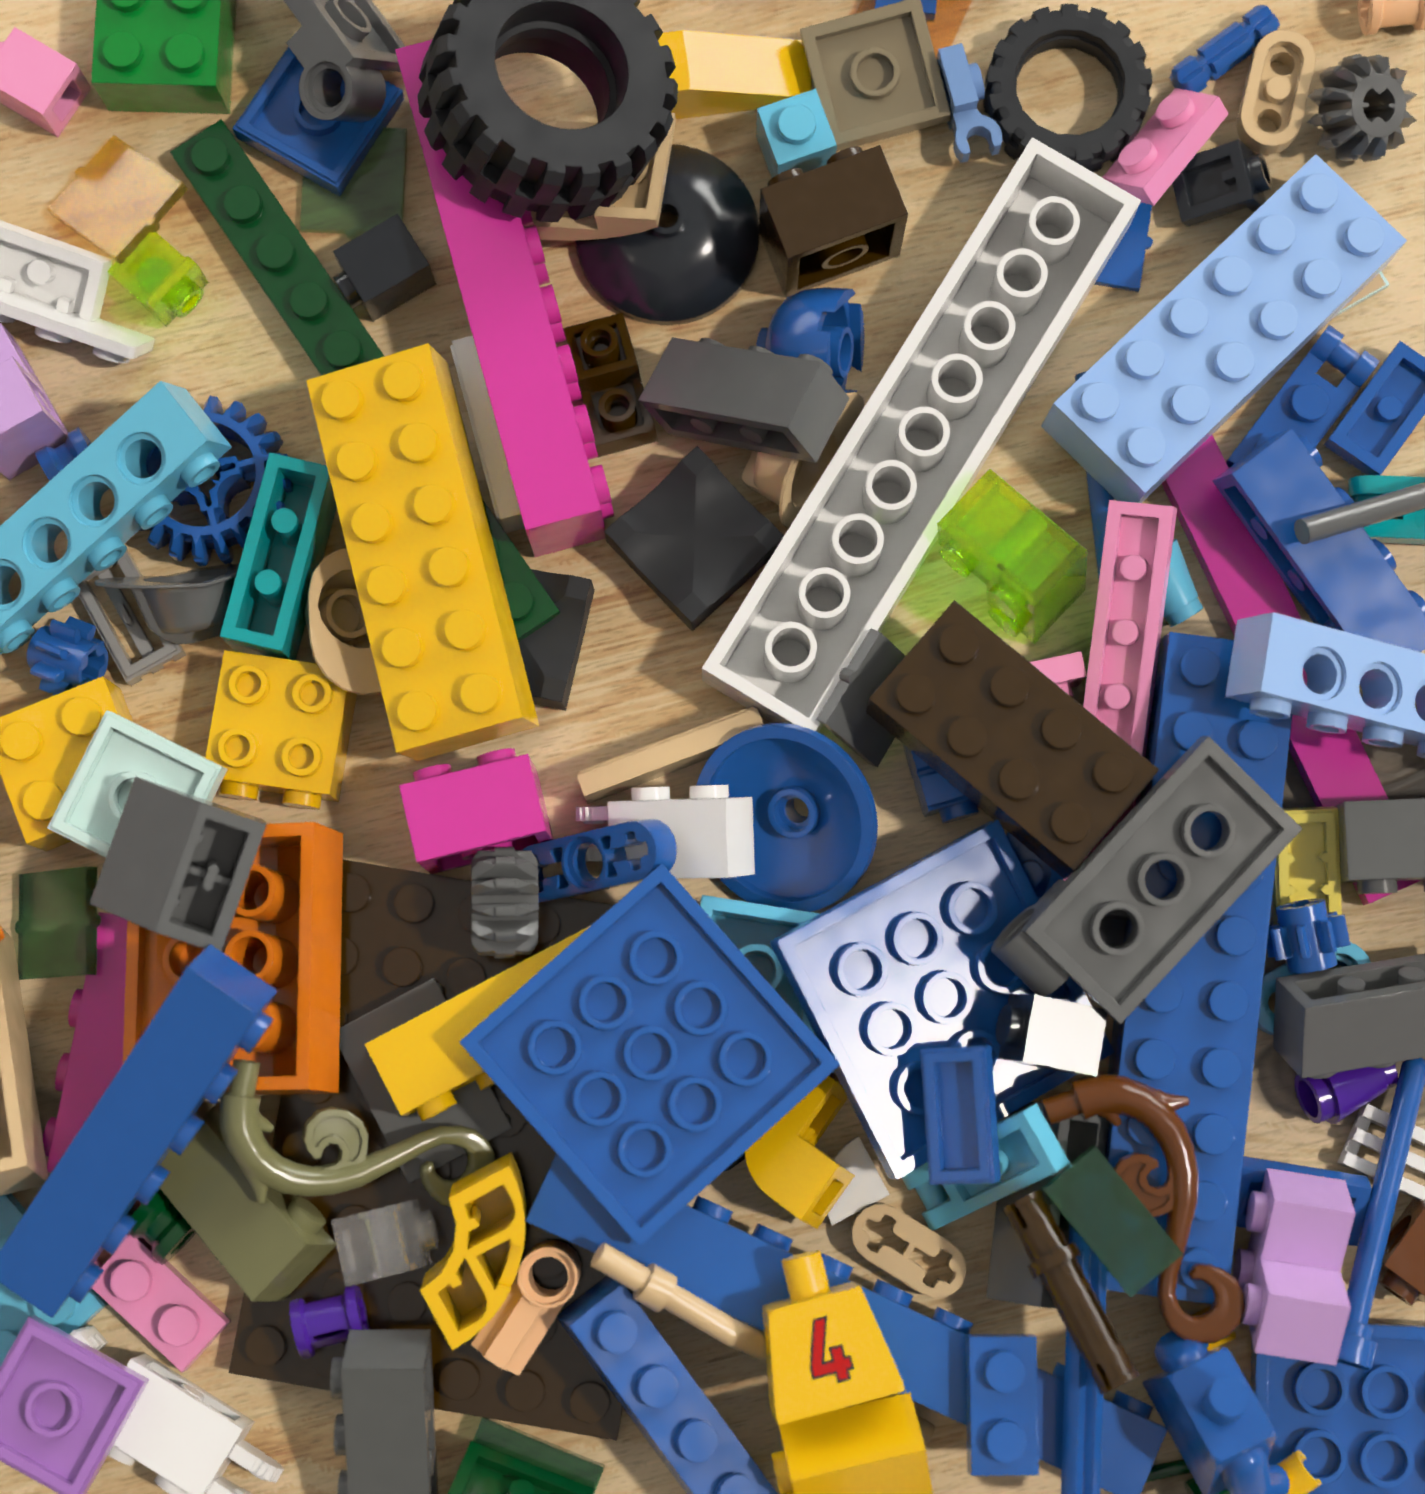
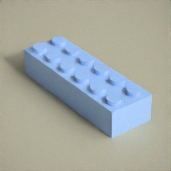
[1041,154,1407,503]

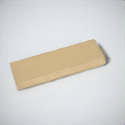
[576,706,764,804]

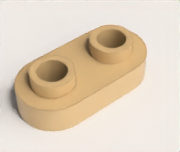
[1236,29,1316,155]

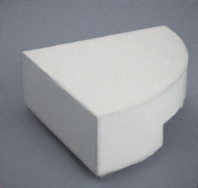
[827,1136,890,1225]

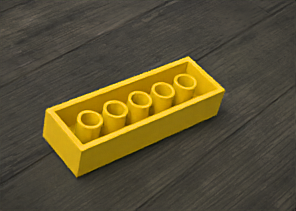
[306,343,539,761]

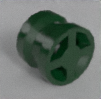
[129,1189,196,1265]

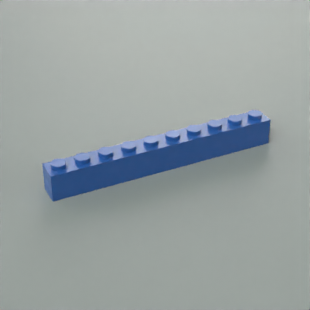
[526,1153,1168,1494]

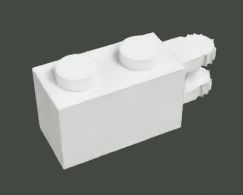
[575,785,755,879]
[108,1353,284,1494]

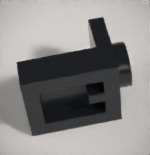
[1172,139,1272,227]

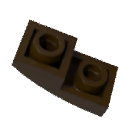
[563,312,658,457]

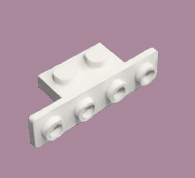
[0,220,155,363]

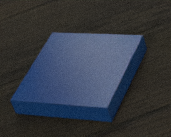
[233,46,405,197]

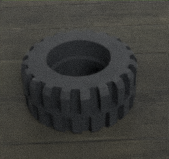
[417,0,678,222]

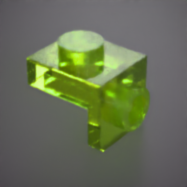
[108,227,209,327]

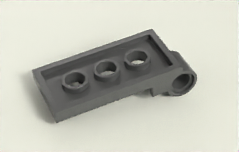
[284,0,405,123]
[991,736,1302,1024]

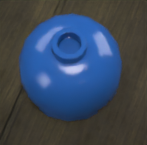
[756,287,865,393]

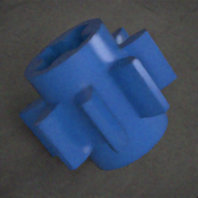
[27,616,108,695]
[1267,898,1351,974]

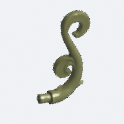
[219,1059,495,1207]

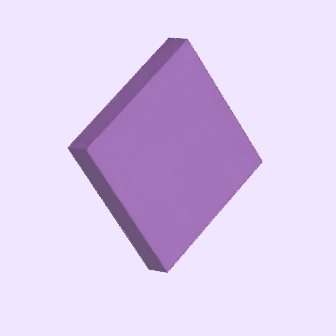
[0,1315,150,1494]

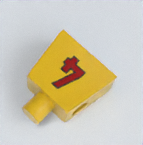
[762,1250,905,1425]

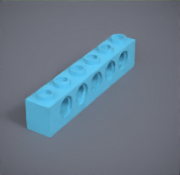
[0,381,232,655]

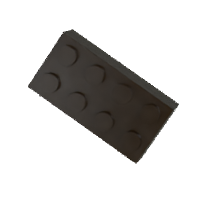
[866,600,1159,879]

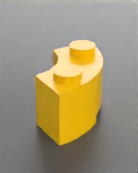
[420,1152,527,1350]

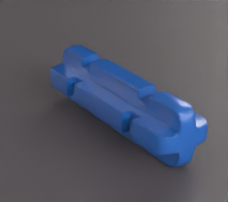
[1169,5,1280,92]

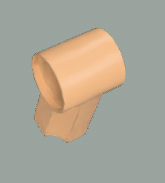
[471,1240,581,1376]

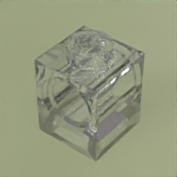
[331,1199,439,1287]

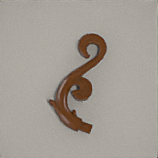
[1041,1074,1245,1344]

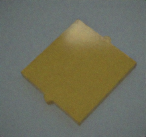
[47,135,188,265]

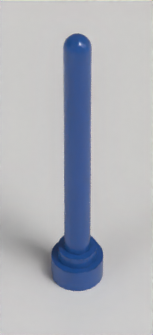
[1337,1058,1425,1370]

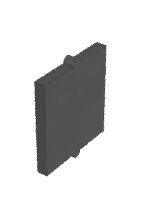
[816,628,905,767]

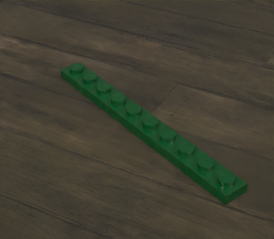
[170,119,560,642]

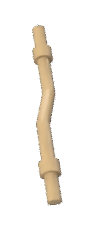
[591,1242,935,1446]

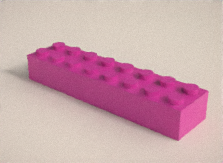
[395,40,615,558]

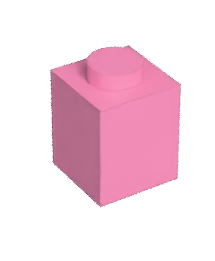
[0,27,91,137]

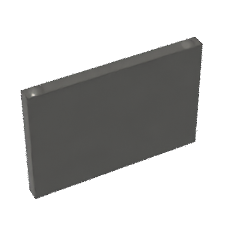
[339,978,512,1184]

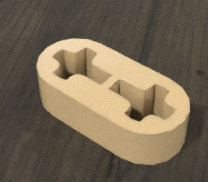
[851,1203,967,1298]

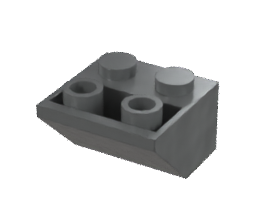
[90,776,267,951]

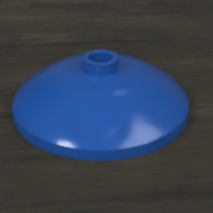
[696,723,878,912]

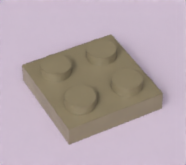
[800,0,951,152]

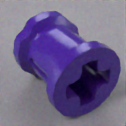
[289,1284,370,1359]

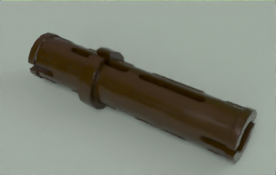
[1002,1189,1140,1396]

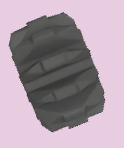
[1307,54,1417,162]
[471,847,539,958]

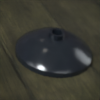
[575,144,759,325]

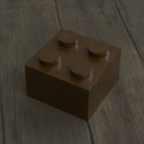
[759,145,908,298]

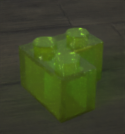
[937,469,1088,644]

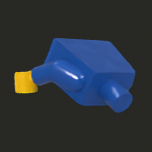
[1142,1305,1322,1494]

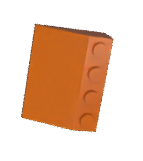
[123,822,343,1095]

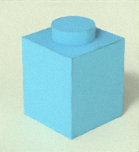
[756,89,837,178]

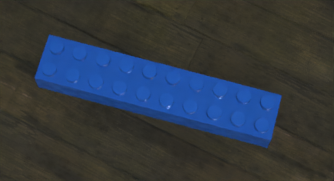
[1103,632,1292,1304]

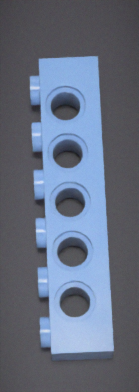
[1225,612,1425,759]

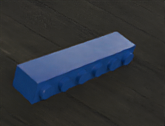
[0,944,278,1318]

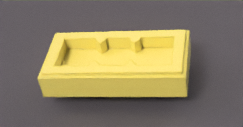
[1272,806,1342,925]

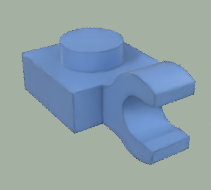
[936,43,1002,163]

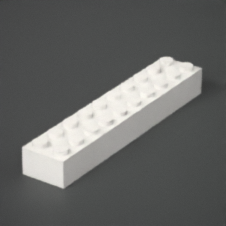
[702,137,1141,732]

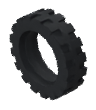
[983,4,1152,173]

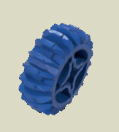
[139,395,293,566]

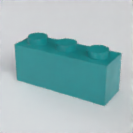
[220,452,337,660]

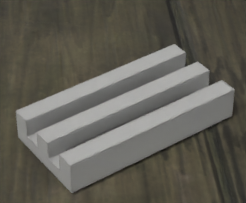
[78,549,186,686]

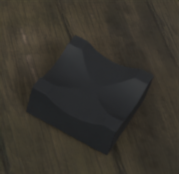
[604,446,784,632]
[518,569,595,711]

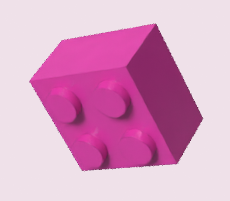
[399,748,554,874]

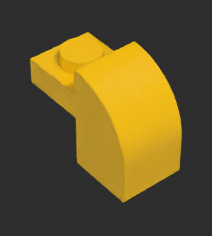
[745,1076,855,1229]

